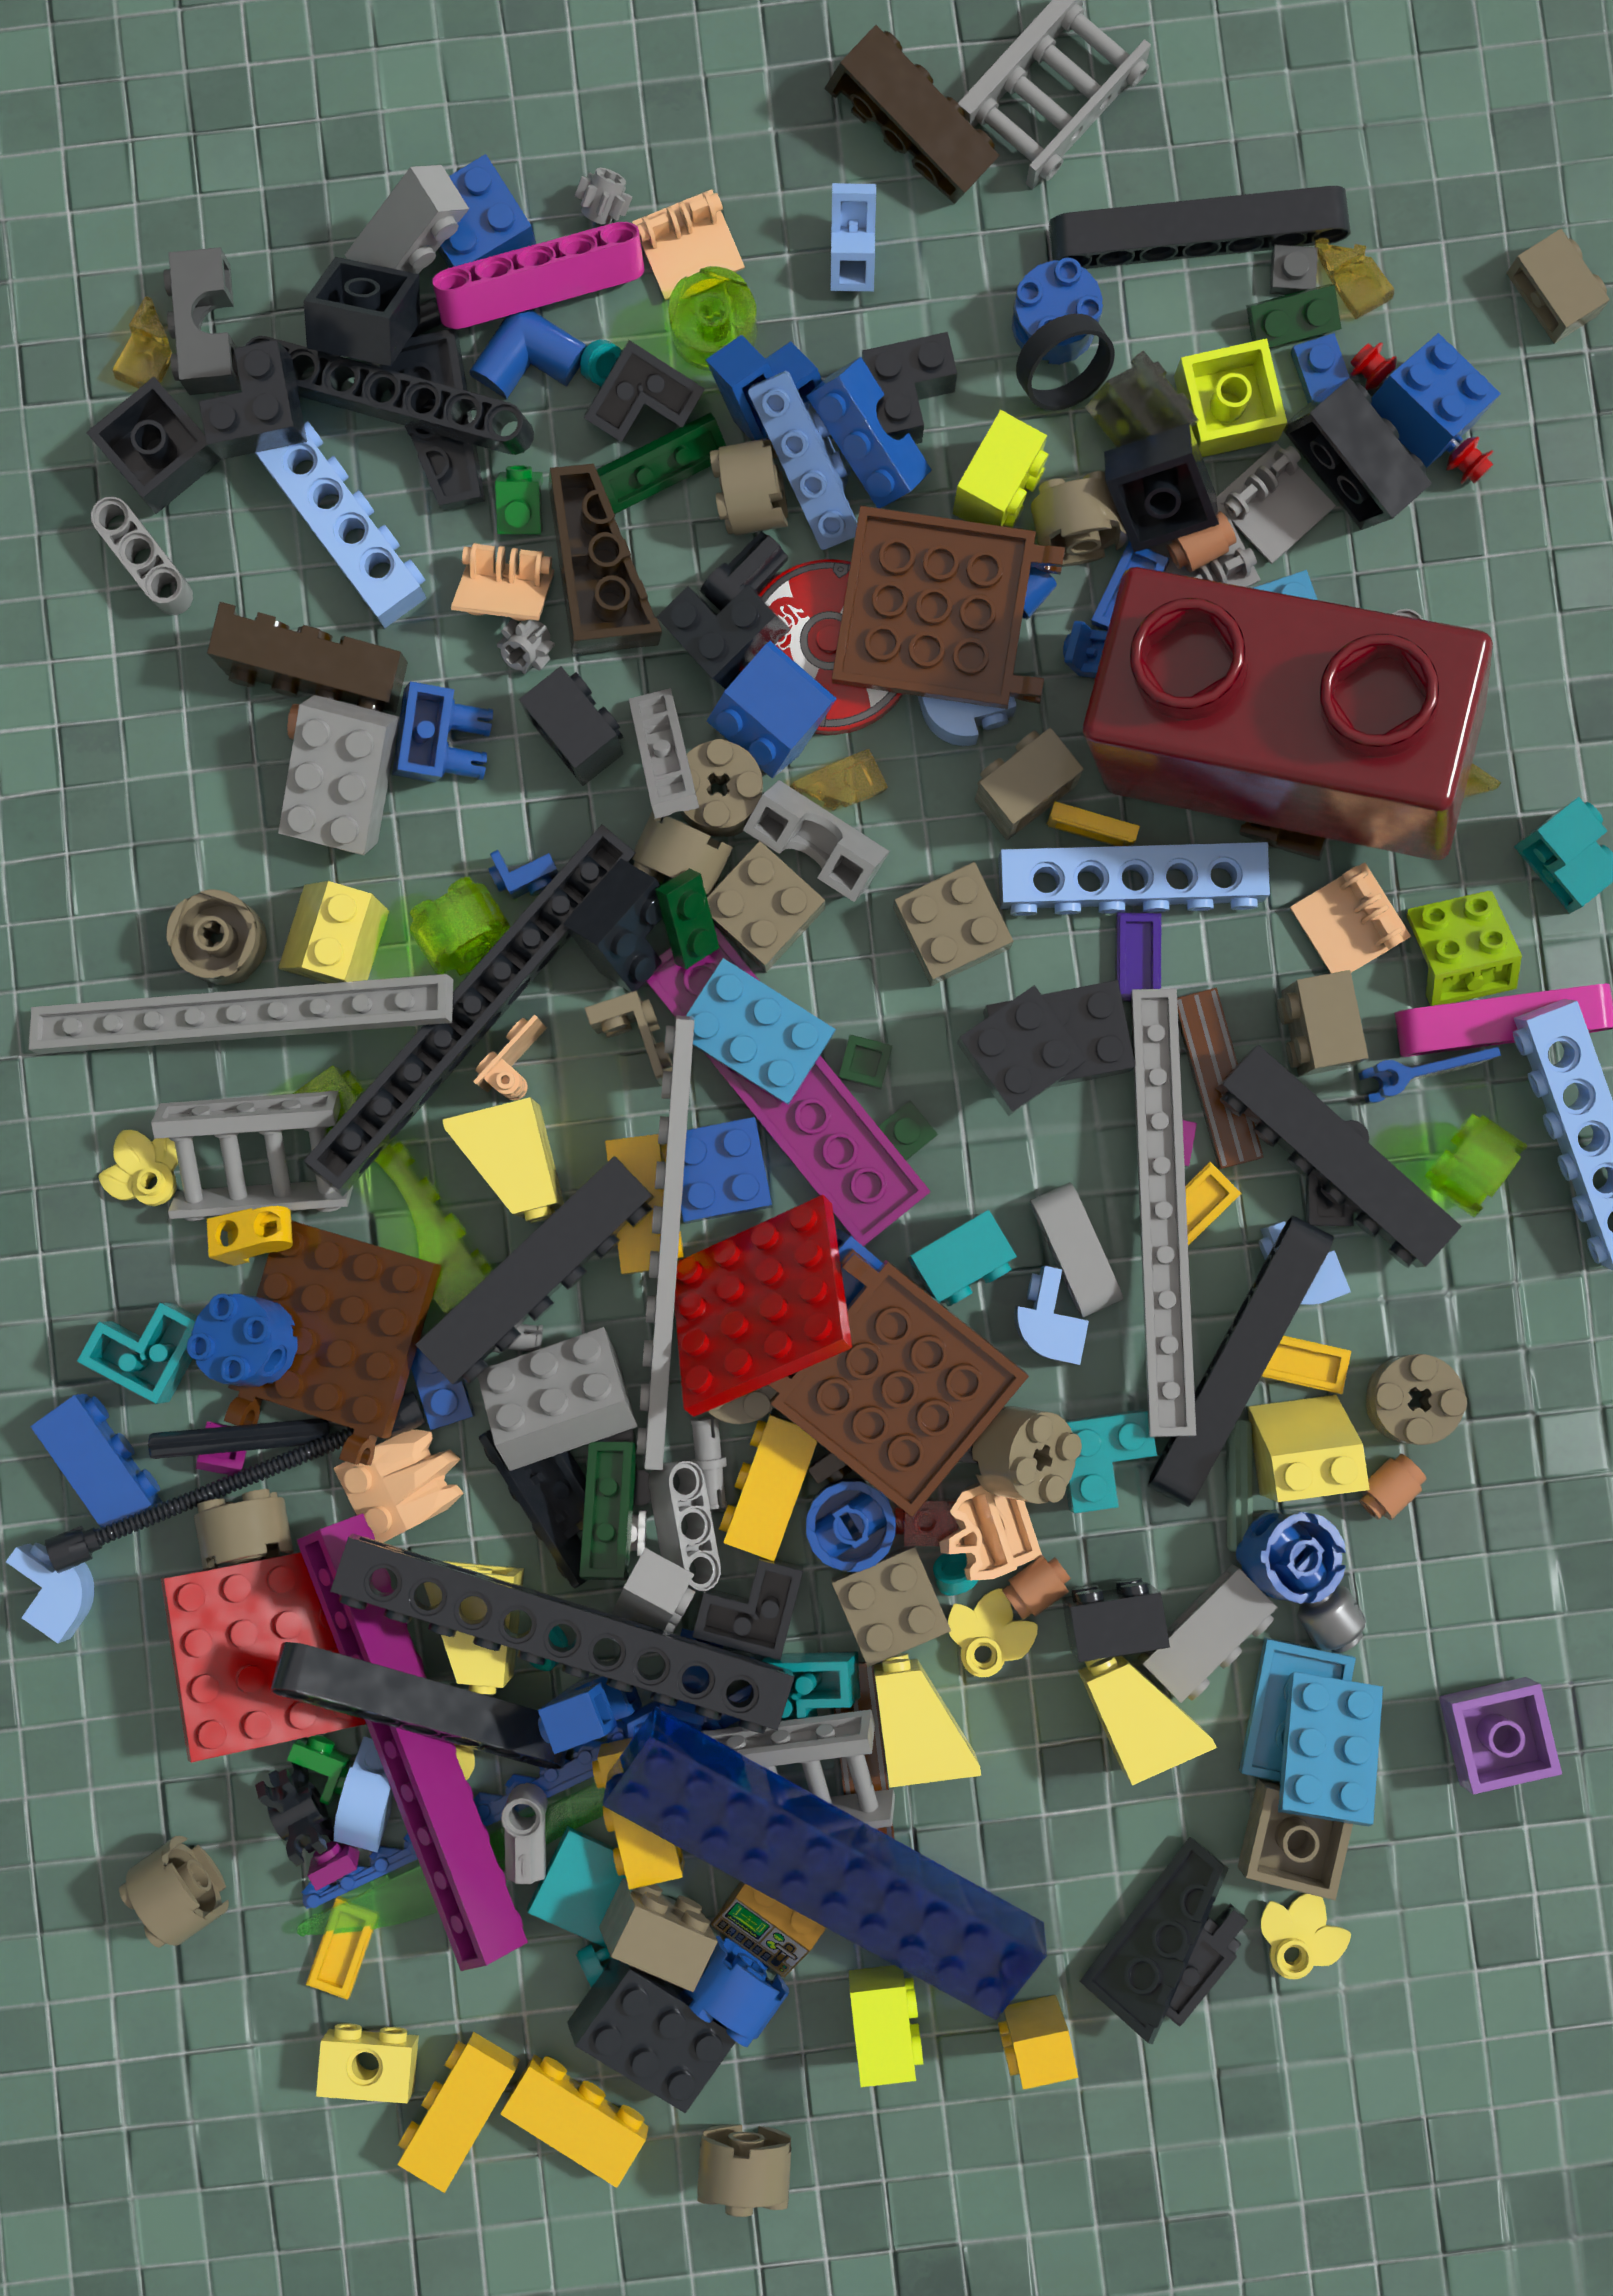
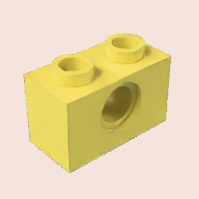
[316,2023,419,2104]

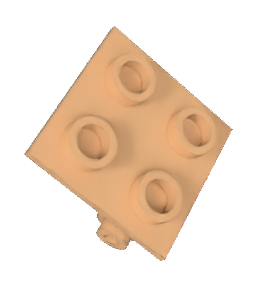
[632,189,745,301]
[451,543,554,621]
[1289,862,1411,973]
[473,1015,547,1100]

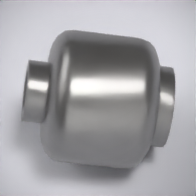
[1298,1585,1366,1653]

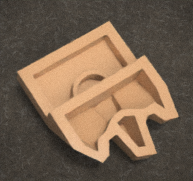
[333,1429,464,1543]
[939,1483,1042,1581]

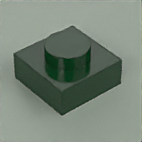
[838,1034,893,1090]
[878,1101,938,1161]

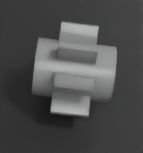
[575,168,632,225]
[497,619,555,674]

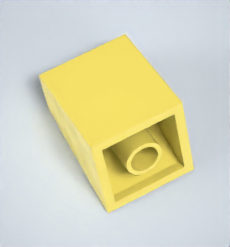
[278,881,389,983]
[442,1097,564,1223]
[1247,1395,1370,1502]
[424,1561,524,1694]
[874,1653,981,1788]
[1078,1655,1217,1785]

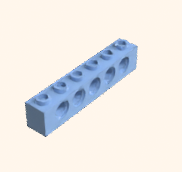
[255,421,426,628]
[998,842,1270,916]
[1513,999,1613,1270]

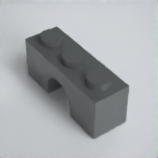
[163,247,241,395]

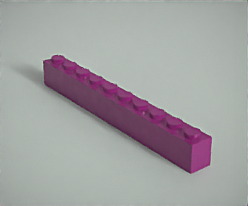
[297,1513,528,1971]

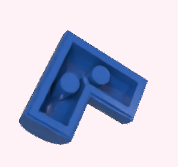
[469,309,587,399]

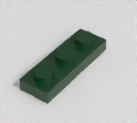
[596,412,726,514]
[580,1442,637,1581]

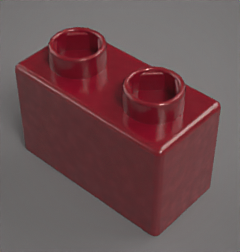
[1083,567,1493,860]

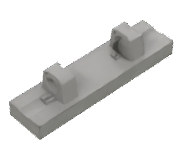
[629,688,699,819]

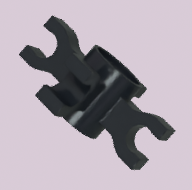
[255,1762,335,1866]

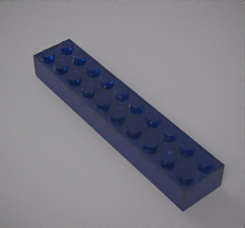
[602,1707,1047,2020]

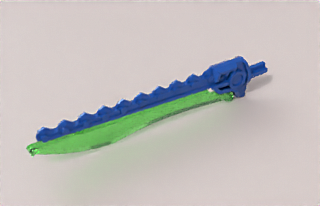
[297,1684,752,1937]

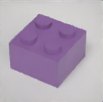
[1439,1677,1562,1795]

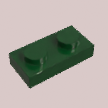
[1246,284,1342,348]
[655,868,720,969]

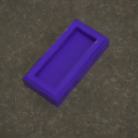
[1115,913,1161,1002]

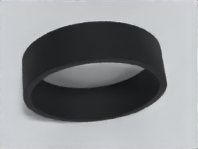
[1016,314,1115,411]

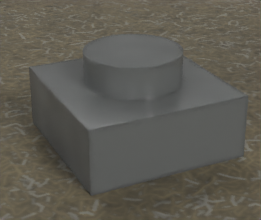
[1270,245,1318,295]

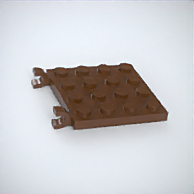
[832,506,1065,709]
[224,1220,442,1466]
[769,1248,1029,1517]

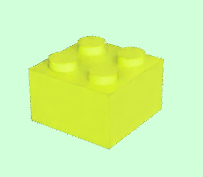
[1174,338,1287,457]
[953,410,1049,528]
[849,1964,924,2087]

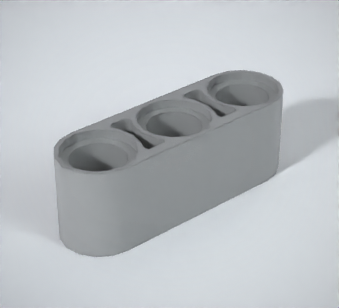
[91,497,193,615]
[1030,1182,1123,1318]
[648,1461,721,1591]

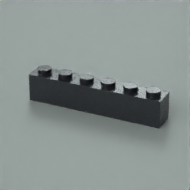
[1216,1044,1462,1268]
[415,1156,654,1384]

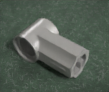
[501,1783,548,1884]

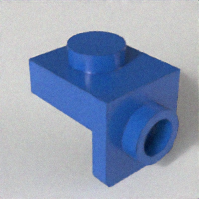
[1063,621,1107,678]
[488,850,559,899]

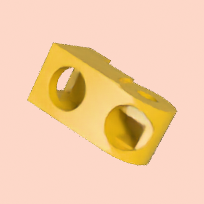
[207,1206,293,1266]

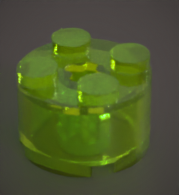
[668,266,758,371]
[409,877,511,976]
[1424,1113,1528,1218]

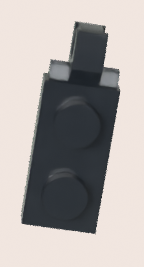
[1166,1903,1248,2027]

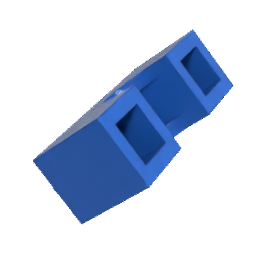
[806,357,932,508]
[538,1674,642,1754]

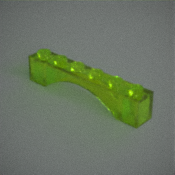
[293,1065,493,1313]

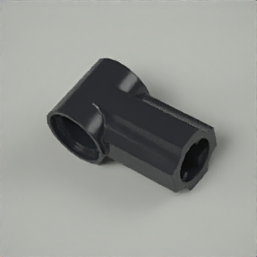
[700,531,788,611]

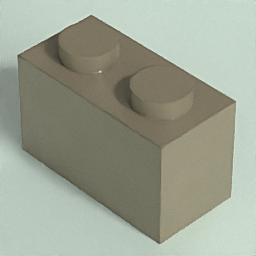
[1506,229,1610,344]

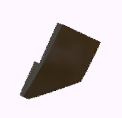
[1239,822,1327,861]

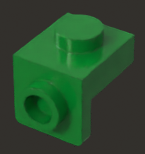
[495,465,543,534]
[287,1735,352,1805]

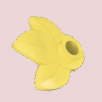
[99,1130,178,1206]
[948,1588,1038,1677]
[1261,1893,1351,1979]

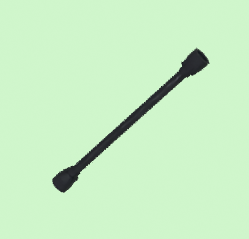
[45,1391,426,1573]

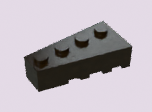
[824,25,1000,204]
[548,463,662,655]
[207,602,408,713]

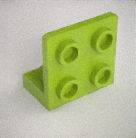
[1407,891,1522,1006]

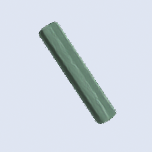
[1226,1420,1253,1553]

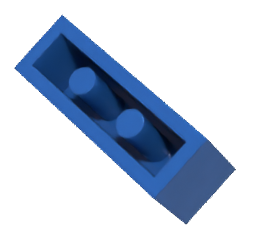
[30,1394,162,1527]

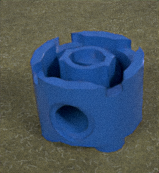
[1012,258,1103,365]
[187,1294,298,1387]
[806,1478,896,1572]
[1236,1509,1346,1604]
[683,1936,789,2047]

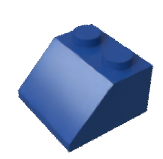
[706,641,837,778]

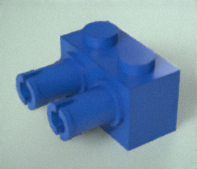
[392,681,493,782]

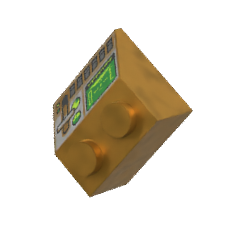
[711,1849,837,1978]

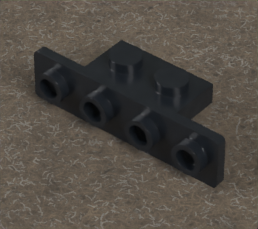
[479,1429,587,1589]

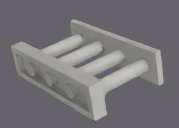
[958,0,1151,190]
[151,1091,353,1221]
[688,1710,895,1848]

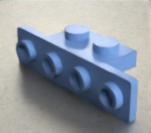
[748,371,857,550]

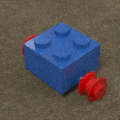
[1350,333,1501,484]

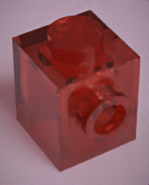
[895,1498,959,1547]

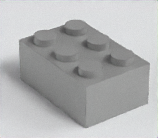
[278,695,400,855]
[478,1327,638,1471]

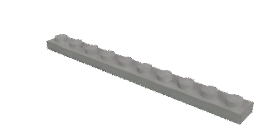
[29,974,453,1054]
[1131,988,1196,1437]
[636,1015,695,1470]

